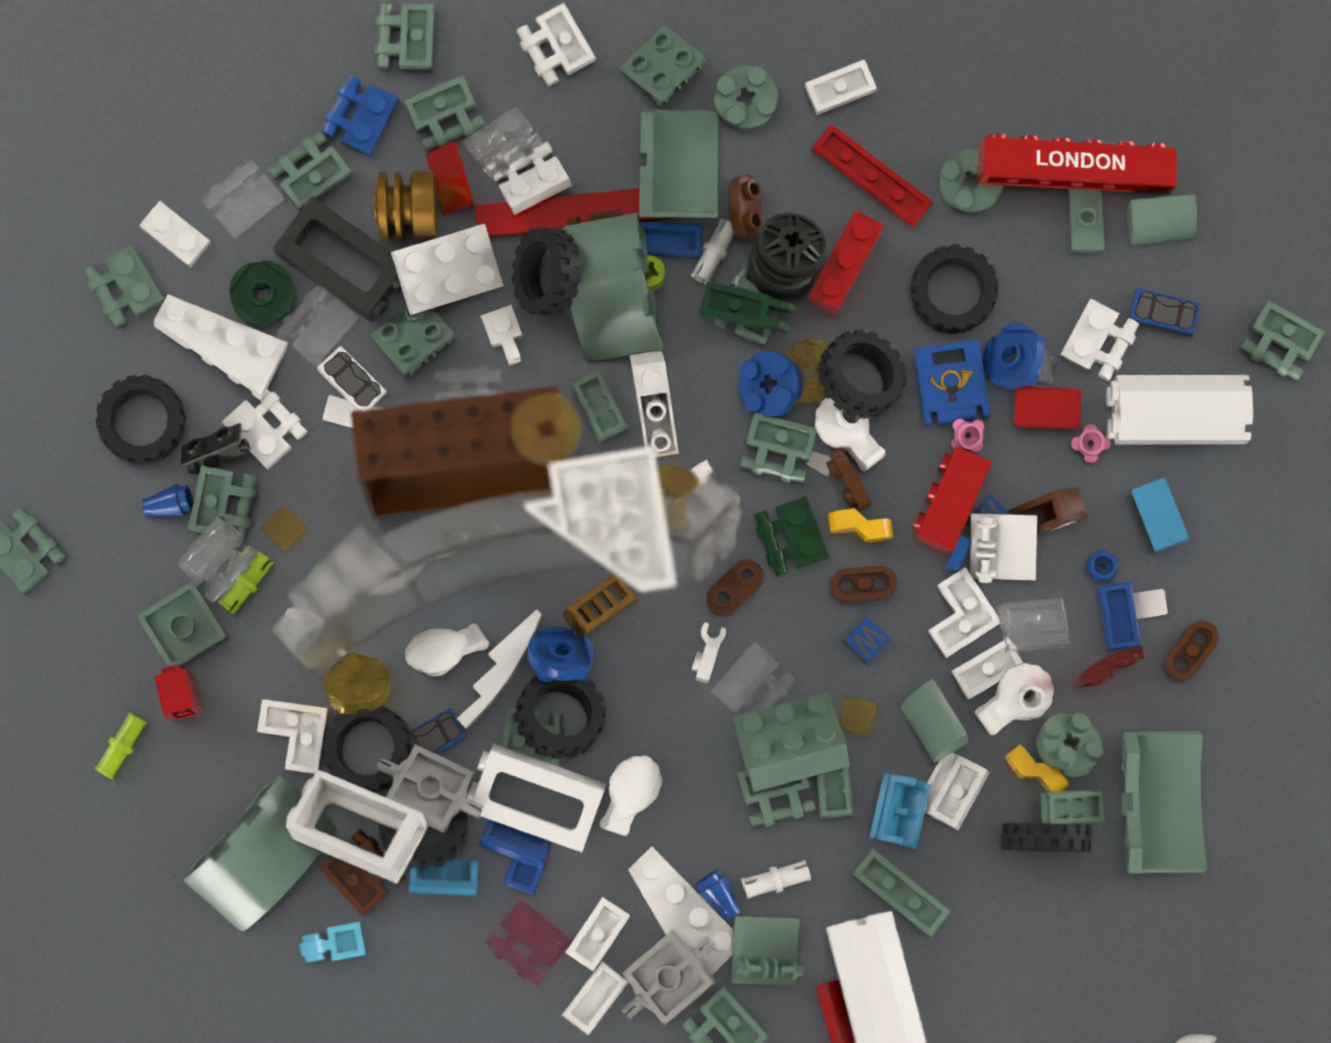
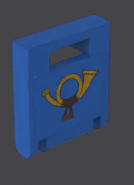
[913,340,990,427]

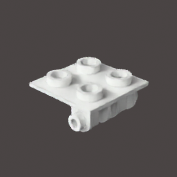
[970,513,1037,583]

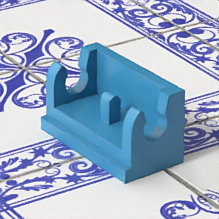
[1131,477,1190,552]
[869,773,931,849]
[409,859,479,896]

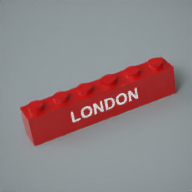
[978,133,1177,195]

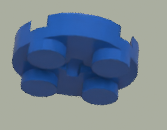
[983,323,1045,390]
[739,351,803,417]
[527,626,594,682]

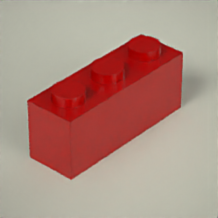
[808,210,884,317]
[912,446,992,556]

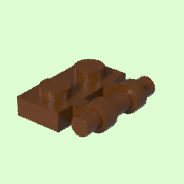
[318,829,406,916]

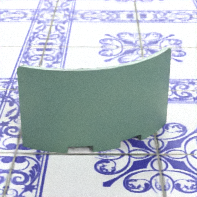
[639,109,718,218]
[563,213,663,362]
[1121,731,1207,873]
[183,775,336,931]

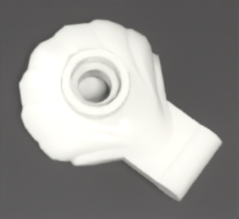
[815,398,886,471]
[405,624,489,676]
[975,663,1054,735]
[600,756,662,836]

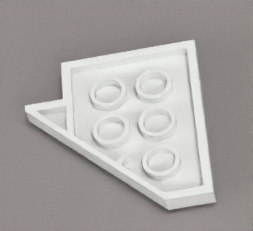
[524,447,676,592]

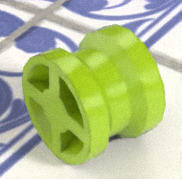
[644,255,665,292]

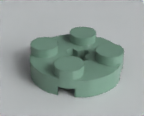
[714,66,778,131]
[938,148,1003,214]
[1036,713,1104,777]

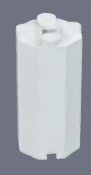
[1106,375,1253,445]
[826,911,926,1043]

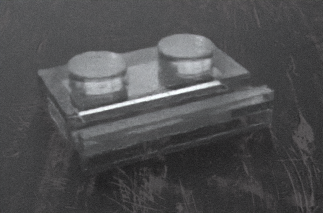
[997,598,1071,653]

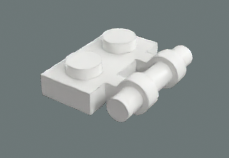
[516,3,596,86]
[490,142,572,215]
[1059,298,1139,381]
[222,389,307,470]

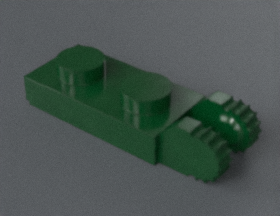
[699,281,795,333]

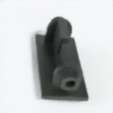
[180,423,250,475]

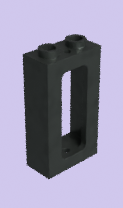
[273,196,402,321]

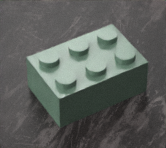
[733,691,850,792]

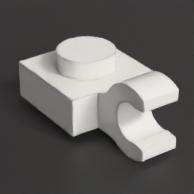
[481,305,523,366]
[692,622,726,684]

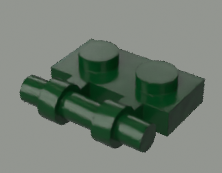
[754,496,829,576]

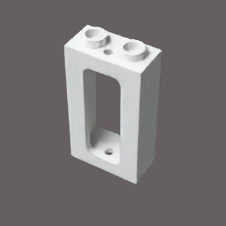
[467,744,606,852]
[286,769,428,883]

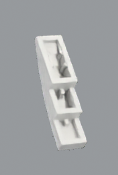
[457,609,542,731]

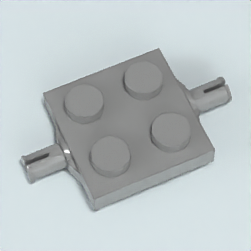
[376,744,484,833]
[622,930,717,1025]

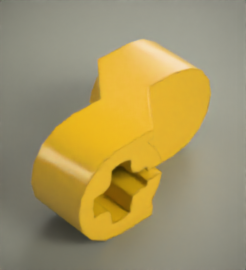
[828,508,894,544]
[1005,744,1069,792]

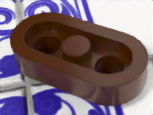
[729,174,763,240]
[826,448,871,512]
[707,559,763,616]
[830,566,897,602]
[1165,621,1219,681]

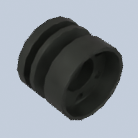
[747,212,826,300]

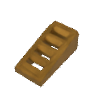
[563,574,637,639]

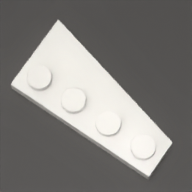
[154,295,288,400]
[628,847,734,975]

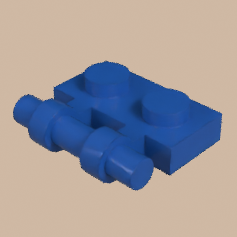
[321,75,399,157]

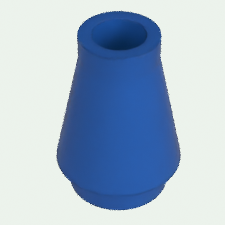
[142,484,193,518]
[696,869,741,921]

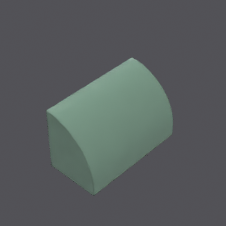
[1126,194,1197,245]
[901,679,968,763]

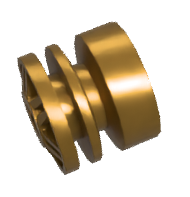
[374,170,437,241]

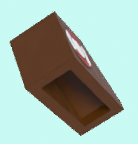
[1009,487,1088,536]

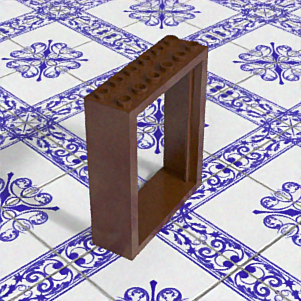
[350,386,567,518]

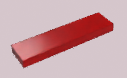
[811,124,933,229]

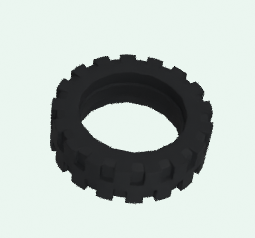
[512,227,582,316]
[910,244,998,334]
[817,329,907,419]
[96,375,186,464]
[515,675,606,759]
[322,703,413,793]
[379,810,468,870]
[1002,823,1091,852]

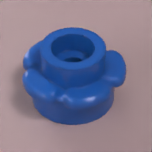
[1086,550,1119,583]

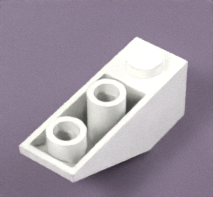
[630,350,679,457]

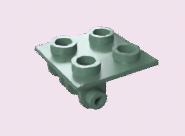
[619,25,706,106]
[369,305,455,377]
[731,916,803,986]

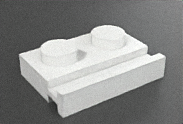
[925,753,990,830]

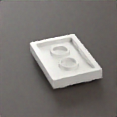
[391,224,503,315]

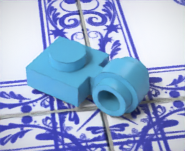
[299,922,366,963]

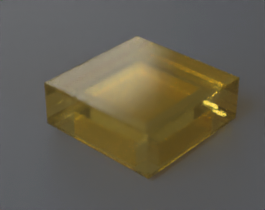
[261,505,308,552]
[839,696,878,736]

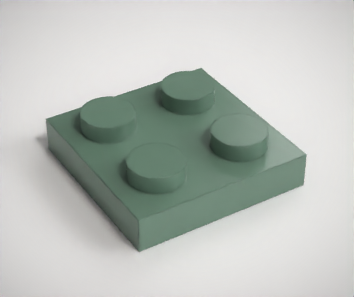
[136,581,228,667]

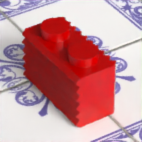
[154,665,203,721]

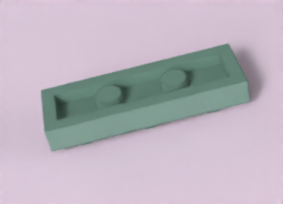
[852,849,951,938]

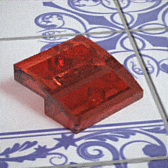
[1072,645,1145,689]

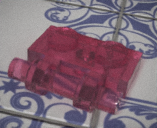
[486,899,573,985]

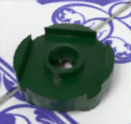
[230,260,296,327]

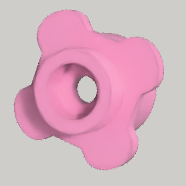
[951,419,984,452]
[1071,424,1110,463]

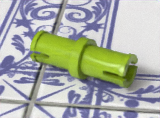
[217,551,274,616]
[94,712,147,780]

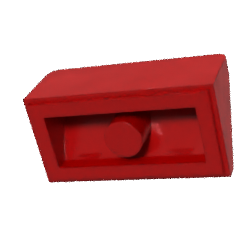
[426,141,474,215]
[1013,386,1082,428]
[816,980,855,1043]

